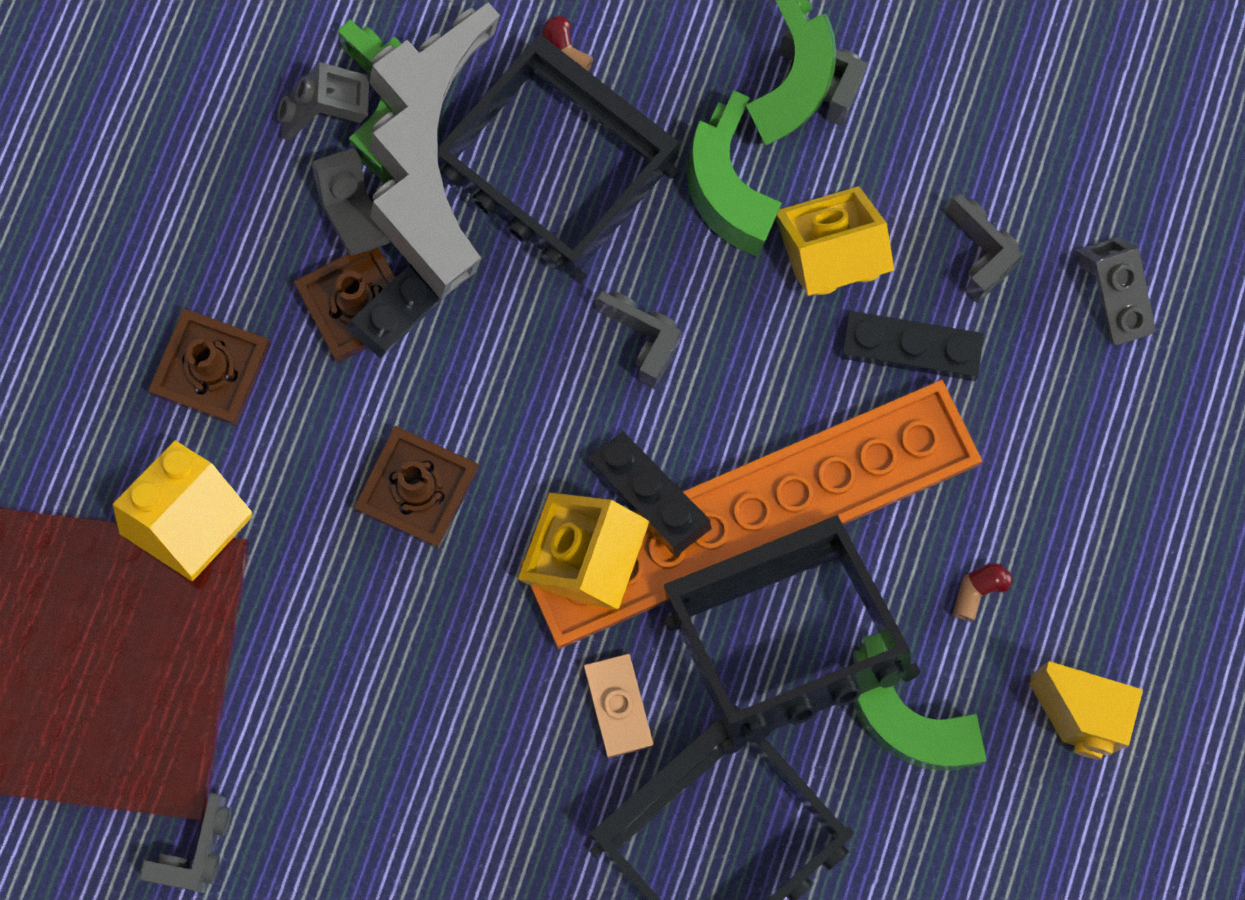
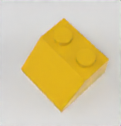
[776,186,895,296]
[113,440,253,581]
[518,493,649,610]
[1029,661,1143,760]

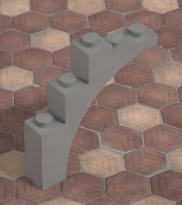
[369,2,500,299]

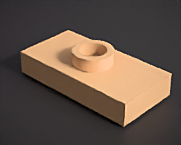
[584,654,654,758]

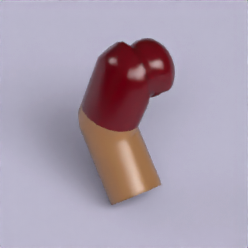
[542,16,594,72]
[952,563,1012,622]

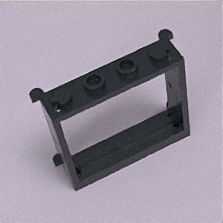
[438,34,679,284]
[663,515,920,754]
[589,705,854,900]

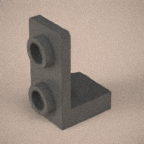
[779,29,869,126]
[277,62,369,141]
[312,148,391,255]
[946,193,1023,304]
[1076,237,1156,345]
[595,291,681,390]
[140,793,231,893]

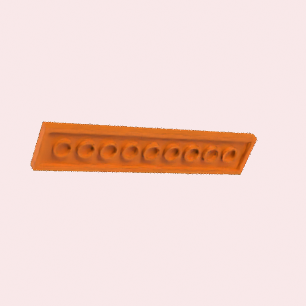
[520,380,982,650]

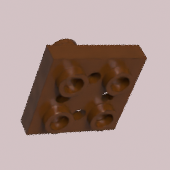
[294,247,395,363]
[148,308,271,427]
[354,426,479,550]

